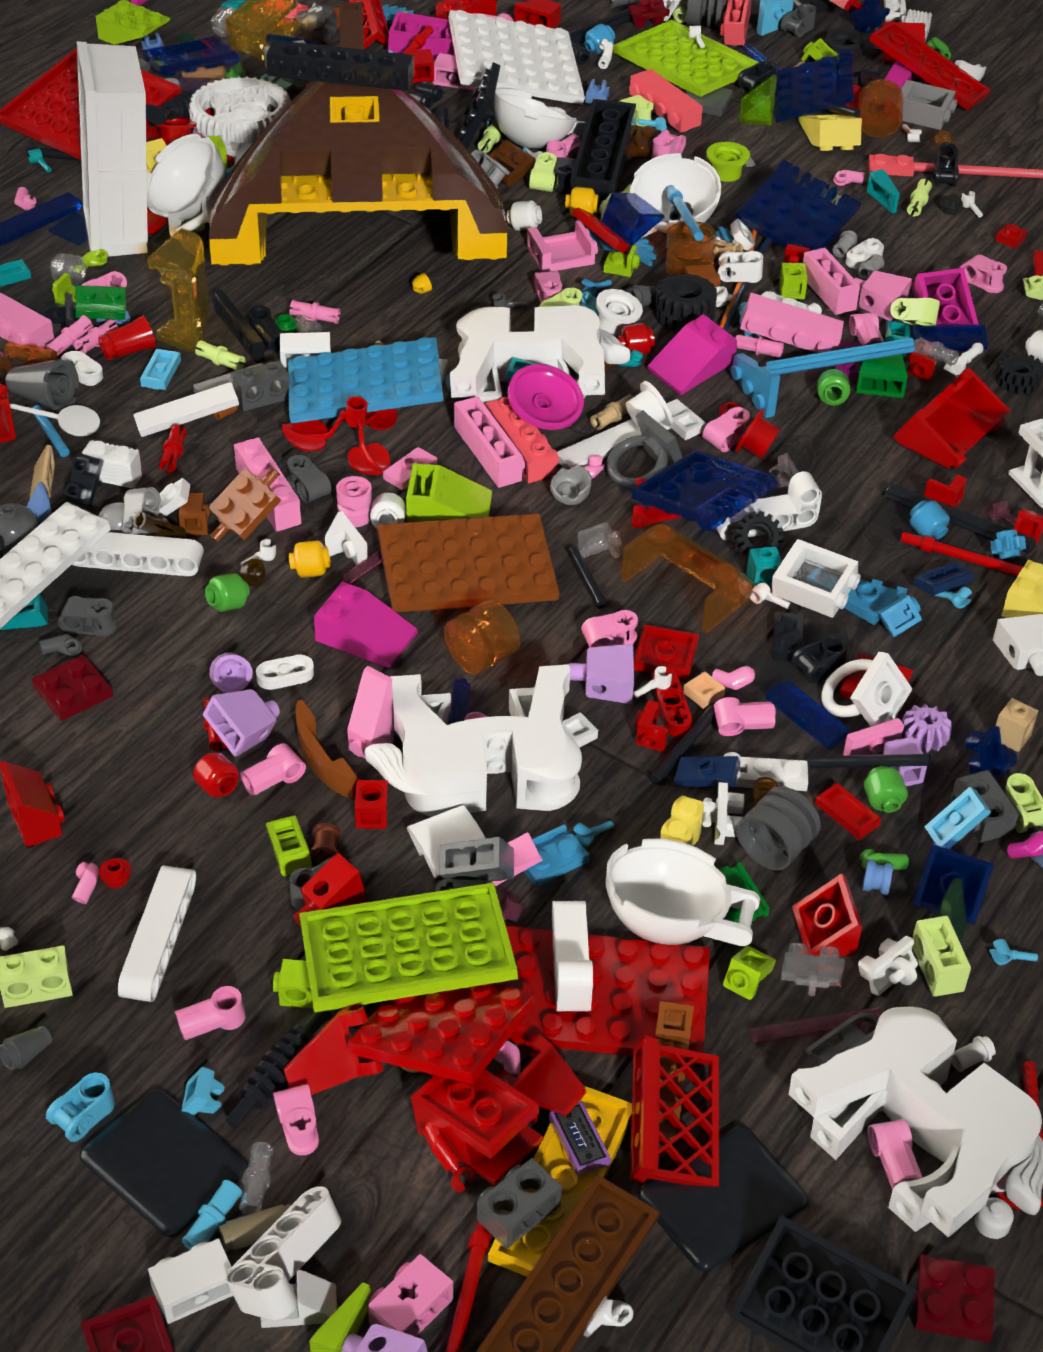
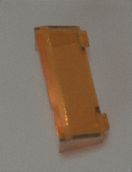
[621,524,754,633]

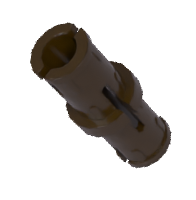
[133,512,186,539]

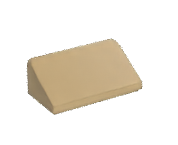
[30,445,55,498]

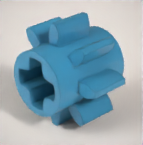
[990,530,1026,560]

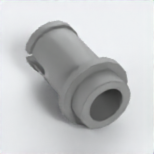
[833,230,857,258]
[858,254,884,279]

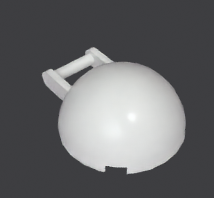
[492,88,586,149]
[147,134,225,242]
[608,153,721,241]
[606,839,760,946]

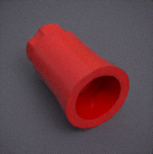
[98,315,156,360]

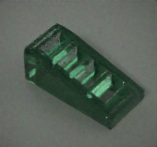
[938,878,967,942]

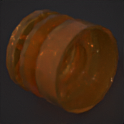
[858,79,904,138]
[665,222,716,276]
[444,599,520,675]

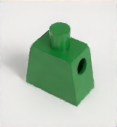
[856,354,908,398]

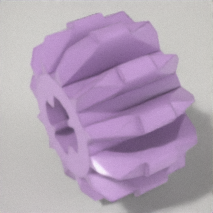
[902,704,952,753]

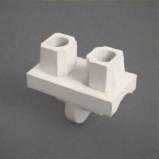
[702,782,744,845]
[858,936,918,996]

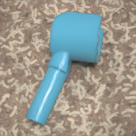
[637,117,667,132]
[934,587,972,609]
[989,939,1038,965]

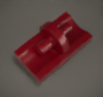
[628,0,670,28]

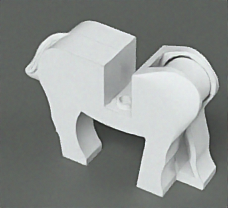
[450,305,630,407]
[365,664,582,816]
[788,1007,1043,1237]

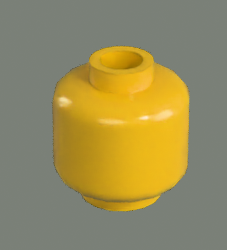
[565,187,599,217]
[289,540,331,578]

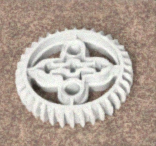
[189,76,291,144]

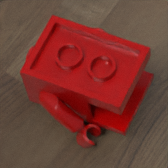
[411,1070,543,1193]

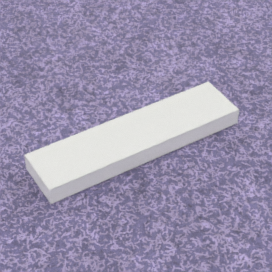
[133,382,239,437]

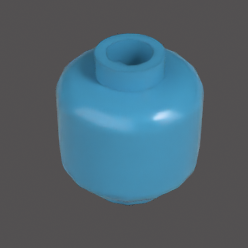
[584,24,615,55]
[910,500,950,540]

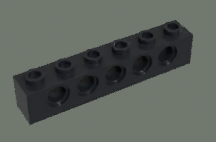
[266,40,414,91]

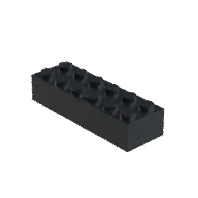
[570,99,636,205]

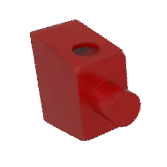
[293,853,368,927]

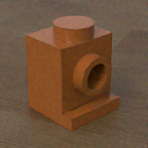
[178,493,210,535]

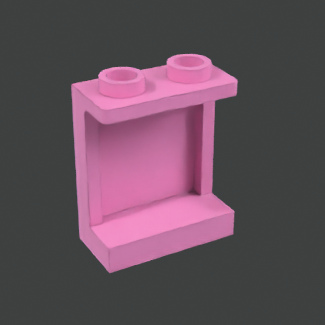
[527,220,598,272]

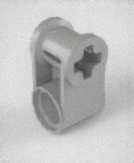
[471,150,510,189]
[122,487,161,536]

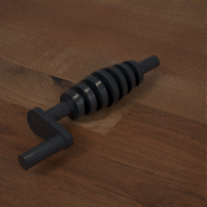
[146,91,196,125]
[226,1001,383,1128]

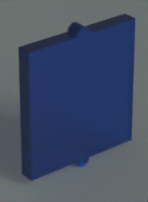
[49,212,88,246]

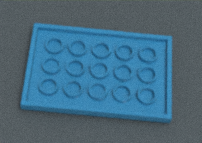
[288,338,444,424]

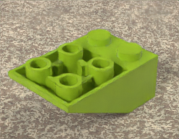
[96,0,170,45]
[406,463,492,523]

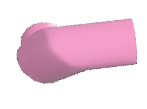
[712,666,755,690]

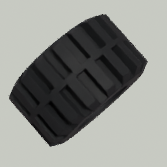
[655,273,717,332]

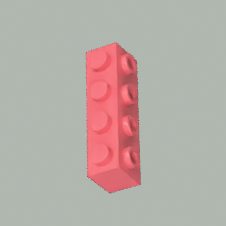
[721,0,753,46]
[629,69,703,132]
[486,397,559,484]

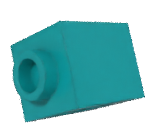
[746,547,782,592]

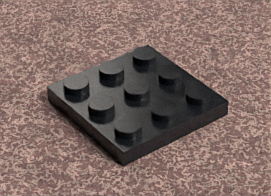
[458,62,501,150]

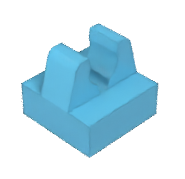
[182,1067,225,1115]

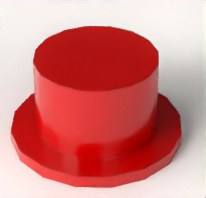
[154,117,197,146]
[734,408,781,460]

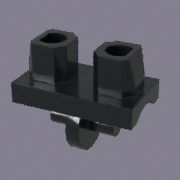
[45,293,80,334]
[64,452,104,507]

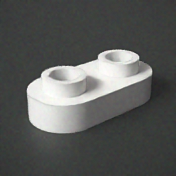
[730,218,755,251]
[845,238,884,269]
[61,351,103,386]
[256,655,314,690]

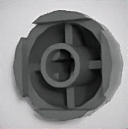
[0,503,39,555]

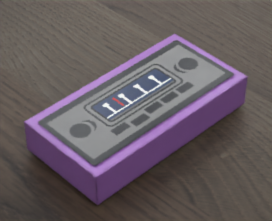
[549,1101,611,1177]

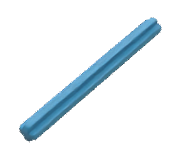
[766,338,915,375]

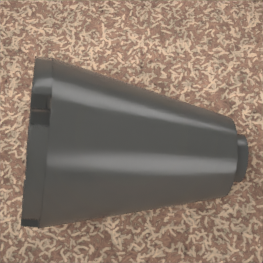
[5,359,79,411]

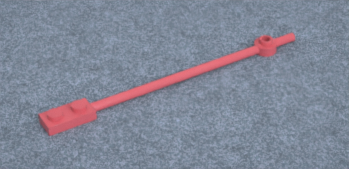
[868,154,1043,179]

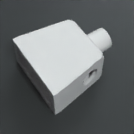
[993,614,1043,676]

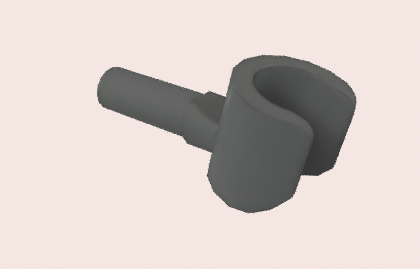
[493,293,527,308]

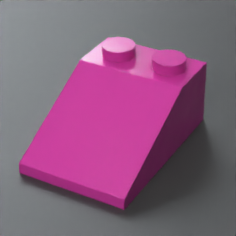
[911,268,981,340]
[648,314,737,395]
[314,582,418,669]

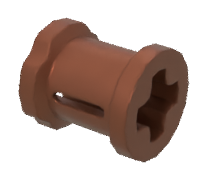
[310,823,341,864]

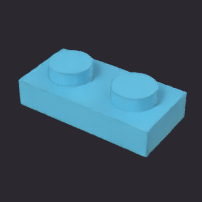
[140,349,181,390]
[924,787,991,852]

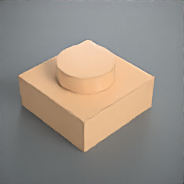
[683,672,725,709]

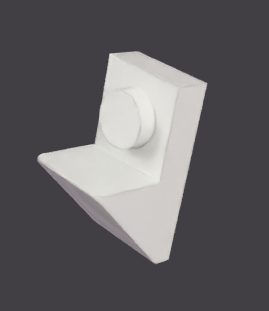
[325,511,368,567]
[261,1270,337,1328]

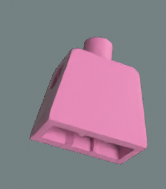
[854,271,912,321]

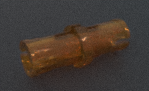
[4,342,57,364]

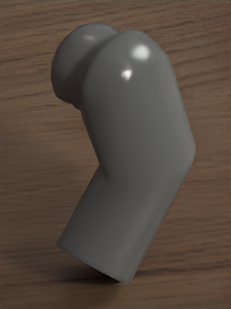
[39,634,82,657]

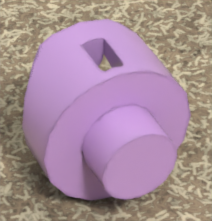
[210,653,253,693]

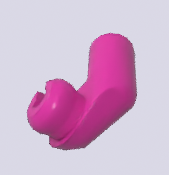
[1007,831,1043,859]

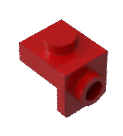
[908,339,936,381]
[634,700,668,752]

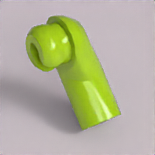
[73,249,108,273]

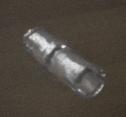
[914,337,959,366]
[239,1142,274,1215]

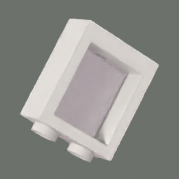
[772,539,861,618]

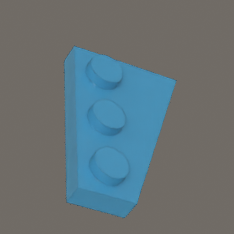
[806,569,907,625]

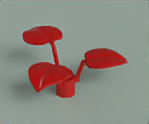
[282,396,397,475]

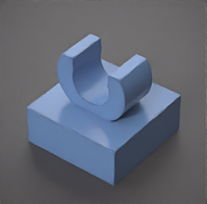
[141,33,166,59]
[585,79,610,103]

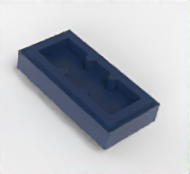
[914,562,974,596]
[674,756,741,787]

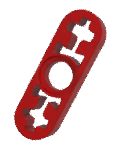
[651,667,692,737]

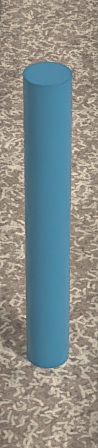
[33,405,70,457]

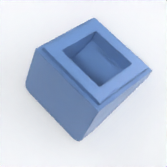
[27,483,52,522]

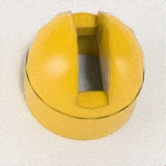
[412,273,432,294]

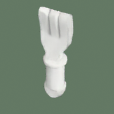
[943,343,984,376]

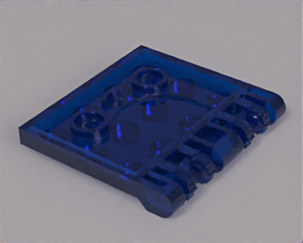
[142,36,240,77]
[774,49,854,123]
[736,159,861,251]
[632,450,777,531]

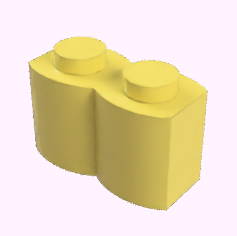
[660,795,704,846]

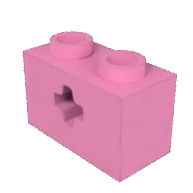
[368,1254,453,1337]

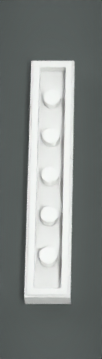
[557,399,690,469]

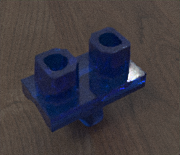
[850,0,890,33]
[966,725,1017,777]

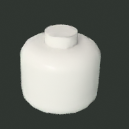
[975,1198,1014,1239]

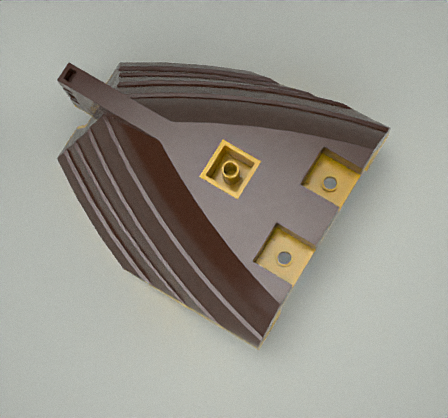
[209,2,507,266]

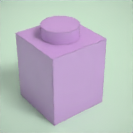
[883,737,927,786]

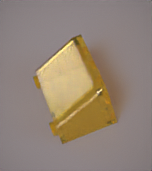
[147,228,210,352]

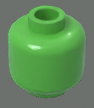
[817,369,850,406]
[205,573,249,612]
[864,766,908,813]

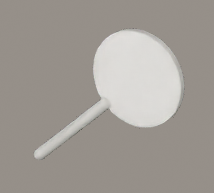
[10,403,100,436]

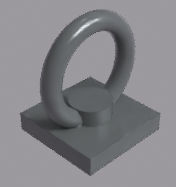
[607,410,687,488]

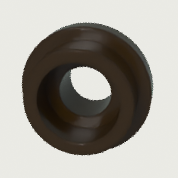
[240,559,266,587]

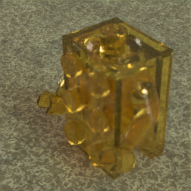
[225,0,301,60]

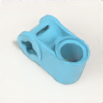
[46,1072,115,1142]

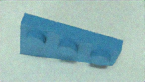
[731,353,780,418]

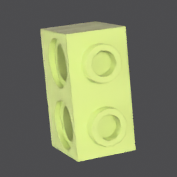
[912,916,971,997]
[0,945,73,1008]

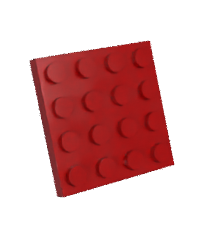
[347,984,535,1085]

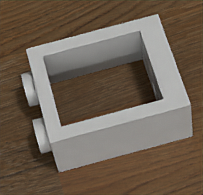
[892,80,957,130]

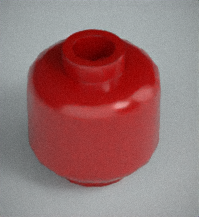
[617,323,655,355]
[193,752,239,798]

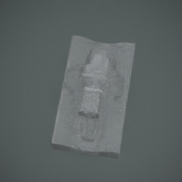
[781,943,845,996]

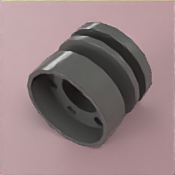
[686,0,726,28]
[736,786,821,870]

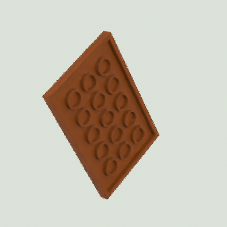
[377,514,559,613]

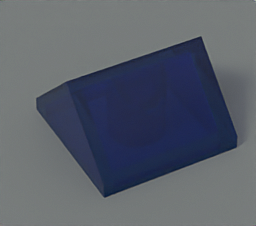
[601,193,665,246]
[913,843,994,925]

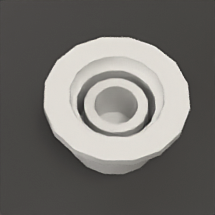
[595,289,643,336]
[626,381,673,429]

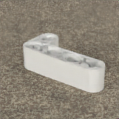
[711,472,822,541]
[552,901,593,1011]
[225,1187,341,1320]

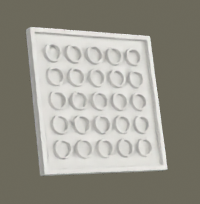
[448,10,585,105]

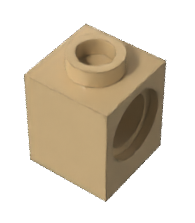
[992,698,1039,752]

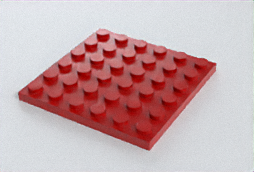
[0,48,182,160]

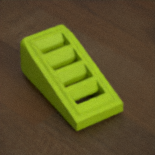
[266,816,312,876]
[309,1282,371,1352]

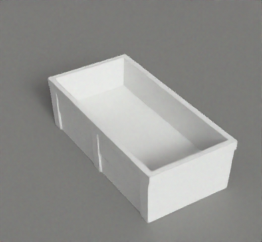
[77,41,148,257]

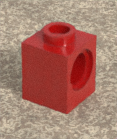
[355,780,388,829]

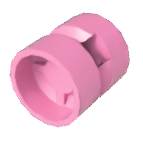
[336,476,372,527]

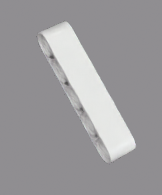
[72,532,204,576]
[118,865,196,1002]

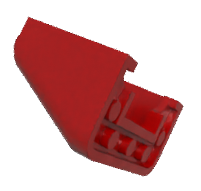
[892,367,1011,469]

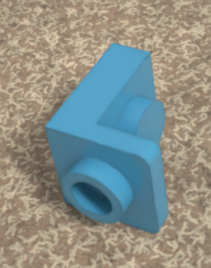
[877,594,922,637]

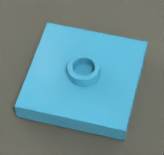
[757,0,794,36]

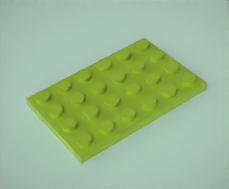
[613,20,759,97]
[299,882,518,1013]

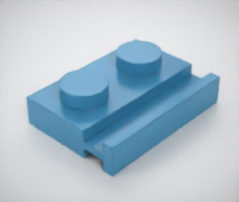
[523,824,589,887]

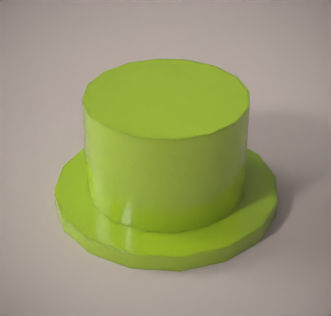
[706,142,750,182]

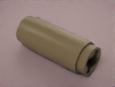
[219,1204,291,1251]

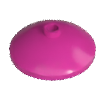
[508,364,584,430]

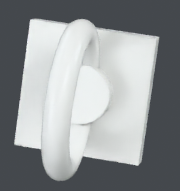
[821,652,912,727]

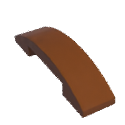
[296,700,357,800]
[655,1001,694,1142]

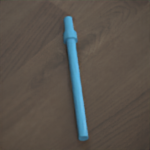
[667,185,704,241]

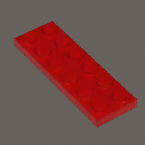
[869,20,991,111]

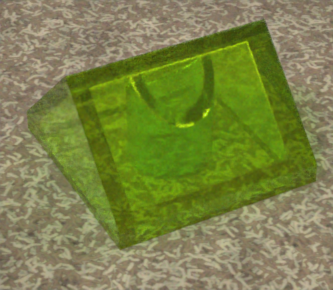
[739,74,777,126]

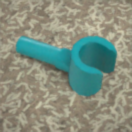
[28,149,52,173]

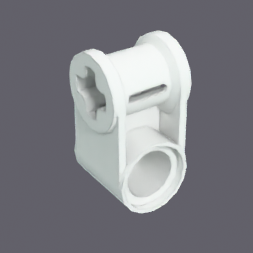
[718,251,763,283]

